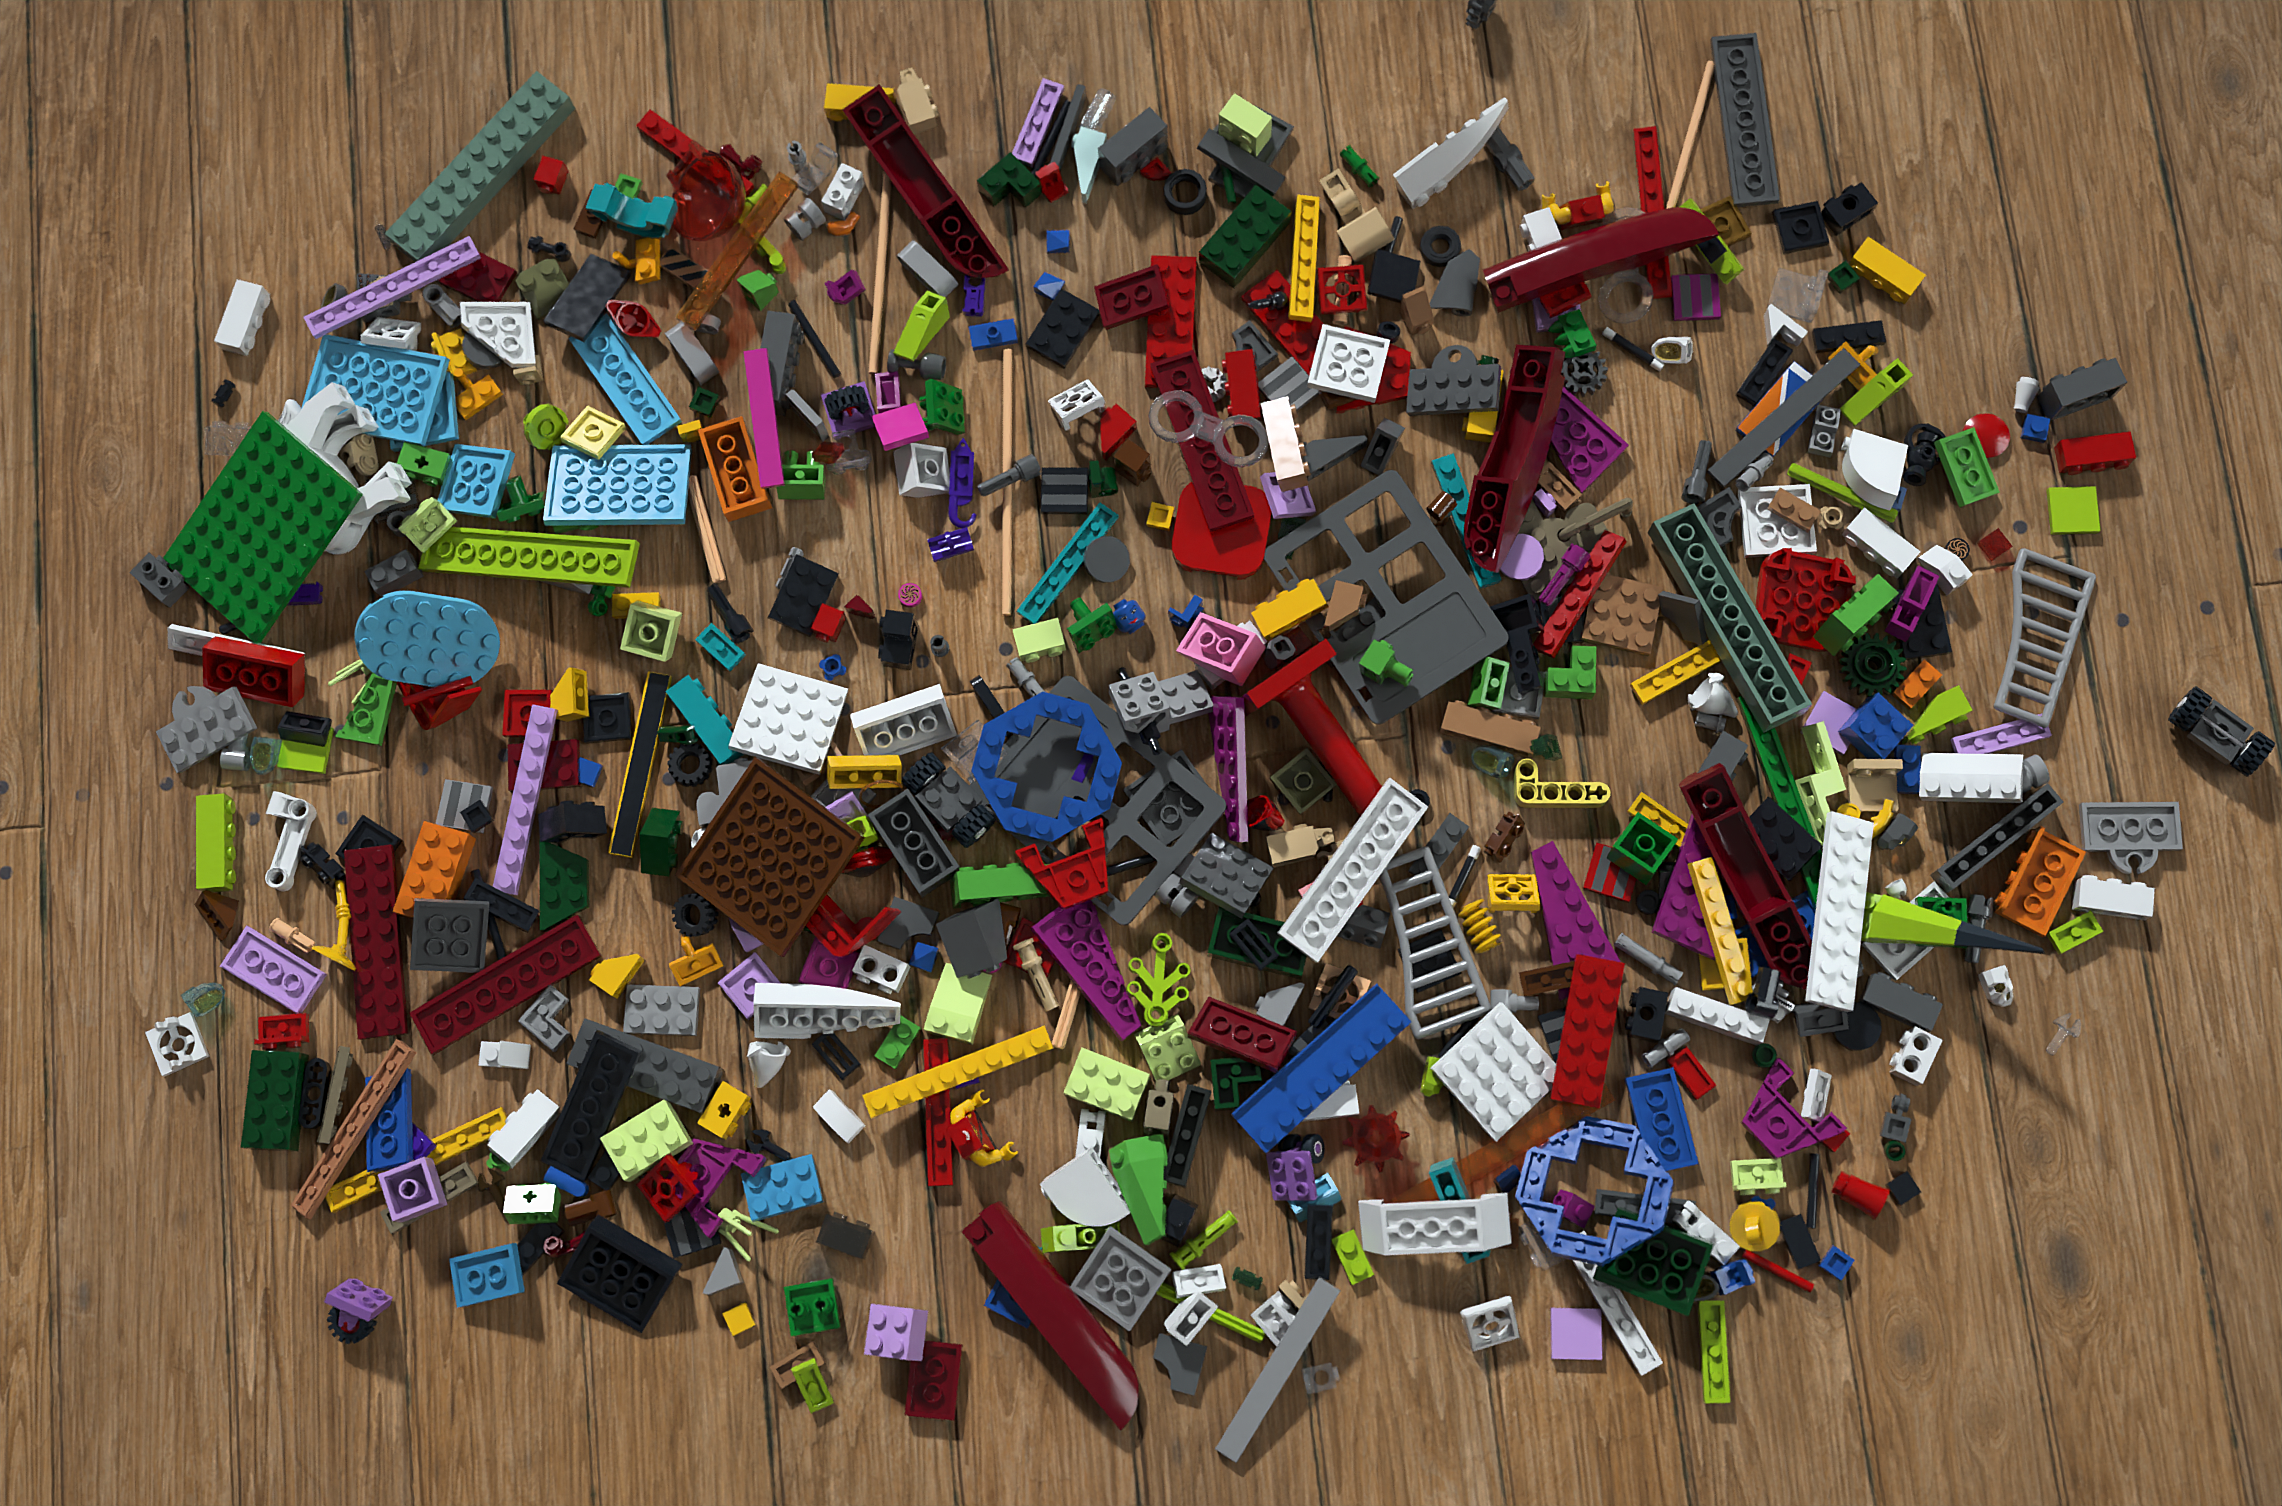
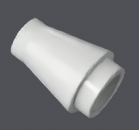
[2013,377,2040,413]

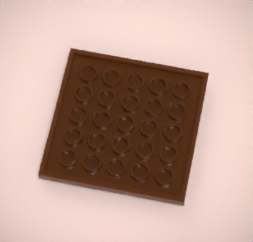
[675,757,865,957]

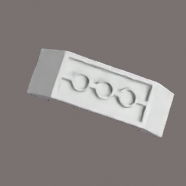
[1358,1193,1512,1255]

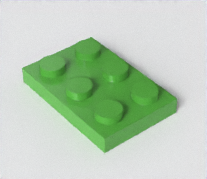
[1934,427,2000,508]

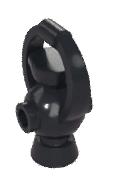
[1903,423,1946,486]

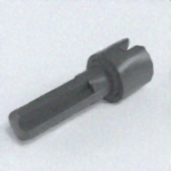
[1681,440,1712,505]
[977,454,1041,497]
[1964,894,1995,964]

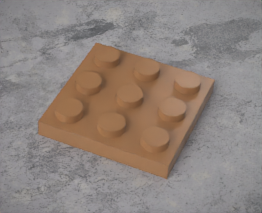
[1580,574,1663,656]

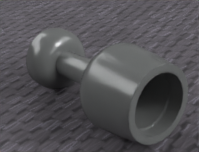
[887,349,946,380]

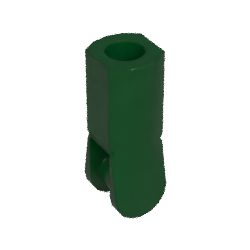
[657,725,698,744]

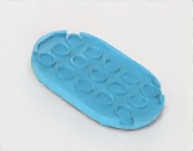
[355,591,500,687]

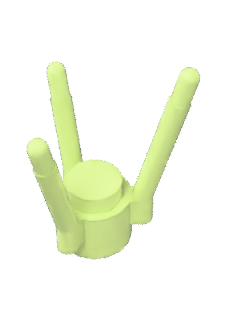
[328,659,373,705]
[718,1208,779,1262]

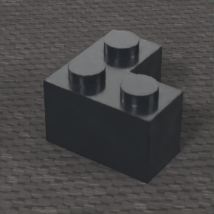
[878,609,919,670]
[538,800,607,843]

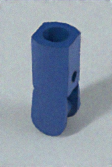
[543,1166,589,1197]

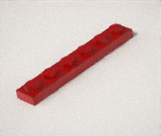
[636,109,755,204]
[1533,530,1627,659]
[923,1038,954,1187]

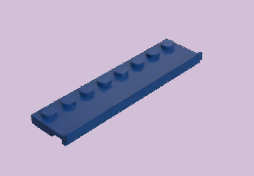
[1231,984,1411,1153]

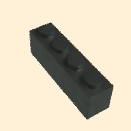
[1163,1084,1211,1188]

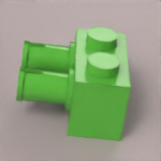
[776,450,826,499]
[1359,639,1413,687]

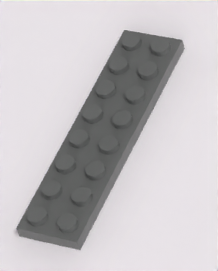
[1710,33,1780,207]

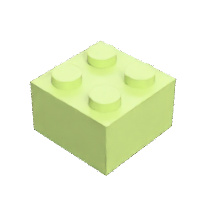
[1219,93,1272,157]
[620,601,682,662]

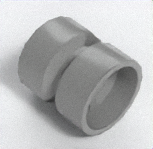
[783,198,826,241]
[2022,754,2050,793]
[1154,873,1200,918]

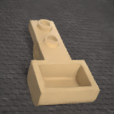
[1319,168,1395,263]

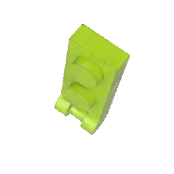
[739,215,786,274]

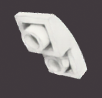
[813,1089,865,1143]

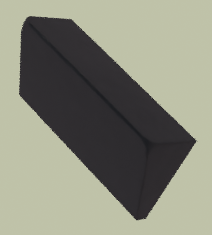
[277,711,332,747]

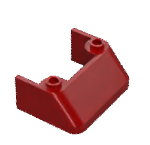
[397,682,482,730]
[806,895,901,957]

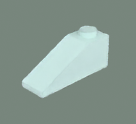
[1072,127,1107,204]

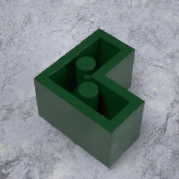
[977,152,1042,208]
[640,808,684,877]
[1210,1058,1262,1111]

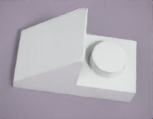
[1764,304,1808,346]
[479,1041,531,1069]

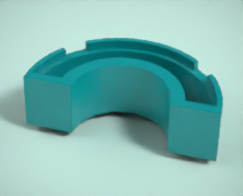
[586,183,678,238]

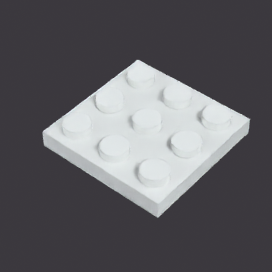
[1307,324,1390,403]
[1738,484,1817,558]

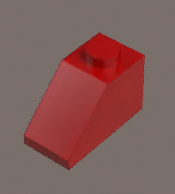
[1100,404,1137,461]

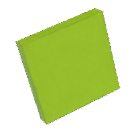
[2046,486,2100,535]
[277,727,334,774]

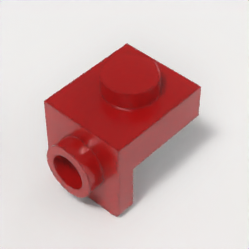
[1035,161,1069,203]

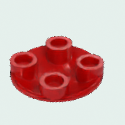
[1962,413,2010,458]

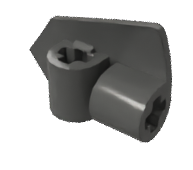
[1429,249,1480,316]

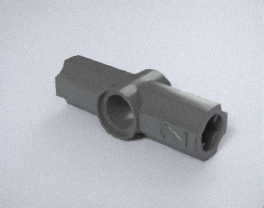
[1485,127,1535,191]

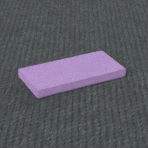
[220,925,327,1014]

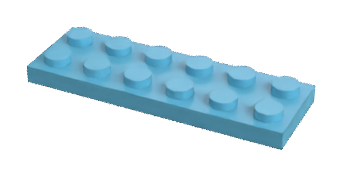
[569,314,682,445]

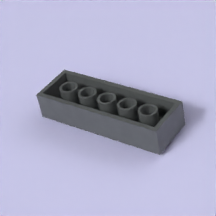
[566,1018,724,1114]

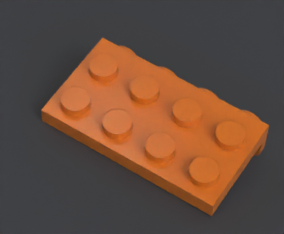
[1994,825,2086,937]

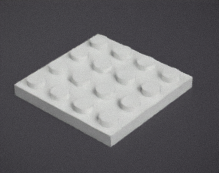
[729,663,848,775]
[1430,1002,1556,1142]

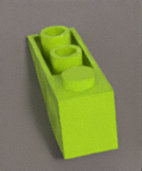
[893,291,950,362]
[1840,358,1913,426]
[1902,685,1972,745]
[1041,1222,1120,1253]

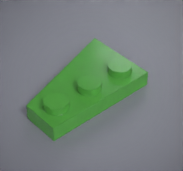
[335,673,397,746]

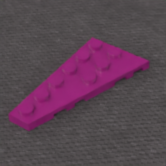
[1531,841,1621,1002]

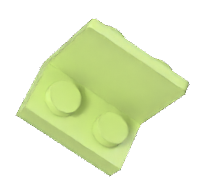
[1134,1014,1201,1080]

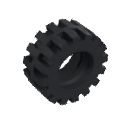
[667,743,713,787]
[672,893,719,937]

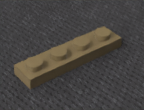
[317,1046,353,1144]
[380,1162,478,1234]

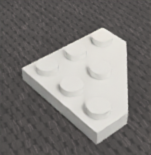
[460,302,535,368]

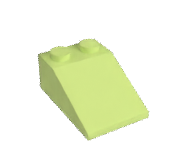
[924,963,992,1045]

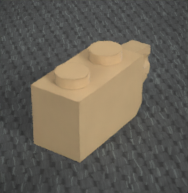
[897,68,939,134]
[1266,824,1334,868]

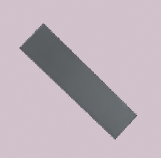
[1050,84,1086,172]
[1196,128,1286,197]
[1594,1189,1696,1225]

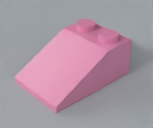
[1176,612,1266,686]

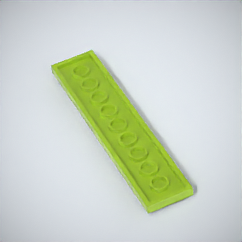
[418,527,640,588]

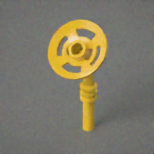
[311,880,356,971]

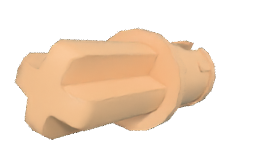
[269,918,315,953]

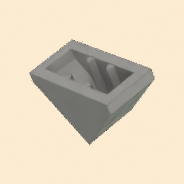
[703,1247,744,1295]

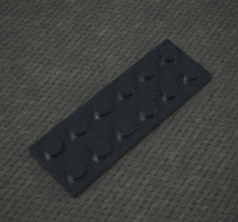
[540,1030,642,1182]

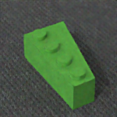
[1813,574,1899,656]
[950,861,1050,909]

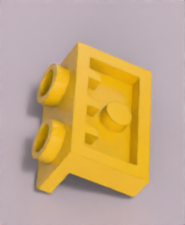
[431,328,478,380]

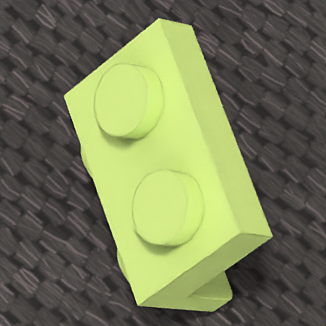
[398,497,457,553]
[1730,1158,1787,1195]

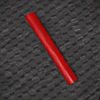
[402,676,473,707]
[1742,1249,1814,1293]

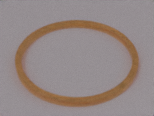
[859,780,905,808]

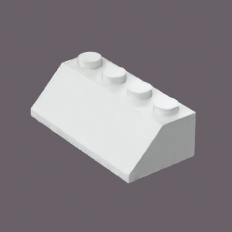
[850,684,957,756]
[1919,753,2023,803]

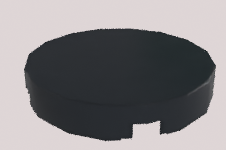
[1832,1002,1882,1051]

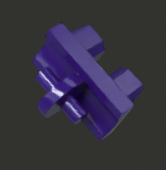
[927,527,974,562]

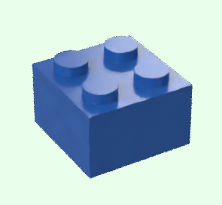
[1838,693,1913,759]

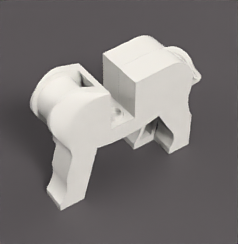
[278,382,412,554]

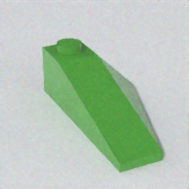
[1109,1134,1168,1245]

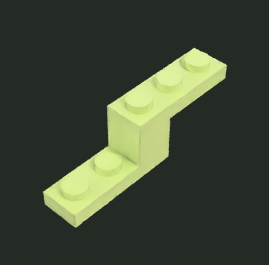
[1795,721,1846,848]

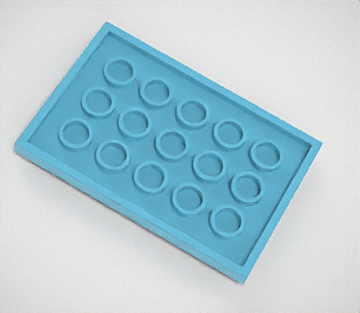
[302,334,450,446]
[543,444,692,526]

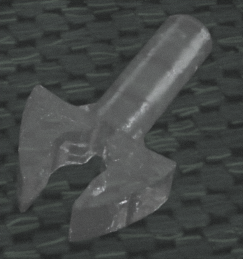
[2046,1013,2081,1055]

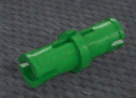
[1339,145,1380,188]

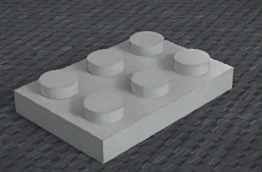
[623,984,700,1036]

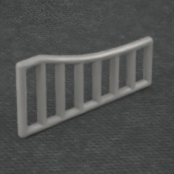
[1994,548,2096,728]
[1379,846,1492,1039]

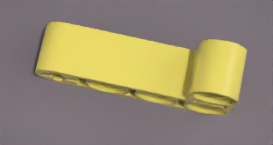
[1514,759,1611,808]

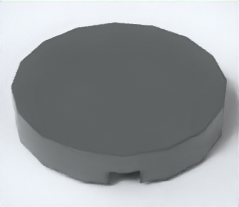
[462,332,504,369]
[1083,536,1130,583]

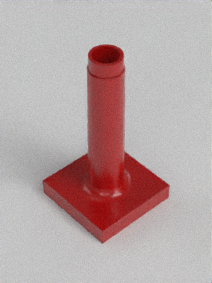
[1240,639,1382,817]

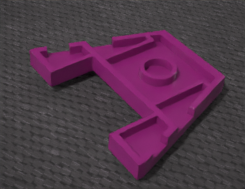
[1741,1057,1847,1160]
[665,1139,767,1239]

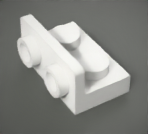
[1251,1291,1297,1346]

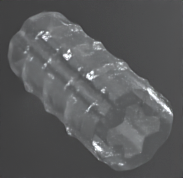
[1079,88,1116,132]

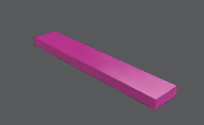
[743,348,785,489]

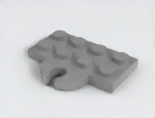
[156,686,257,773]
[2079,802,2183,874]

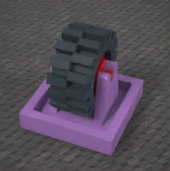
[821,381,875,439]
[324,1278,393,1344]

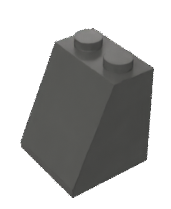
[936,899,1007,979]

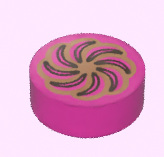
[898,583,922,608]

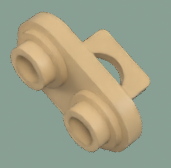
[338,434,379,476]

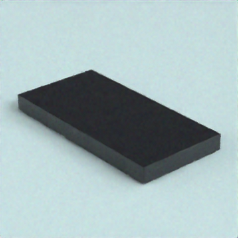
[544,254,631,343]

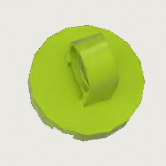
[523,404,568,450]

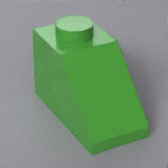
[737,270,779,311]

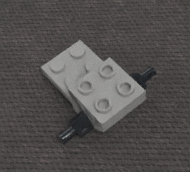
[1109,667,1214,755]

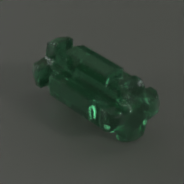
[1232,1267,1263,1290]

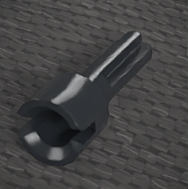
[707,583,754,644]

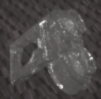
[825,429,872,475]

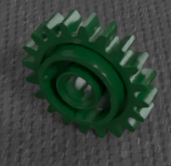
[1839,633,1907,697]

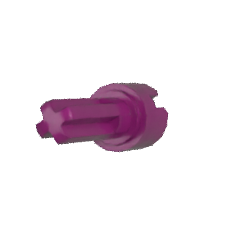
[1539,543,1591,606]

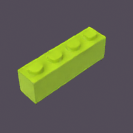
[196,793,236,892]

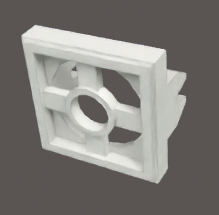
[360,317,421,351]
[1048,380,1105,431]
[145,1012,209,1077]
[1460,1296,1520,1352]

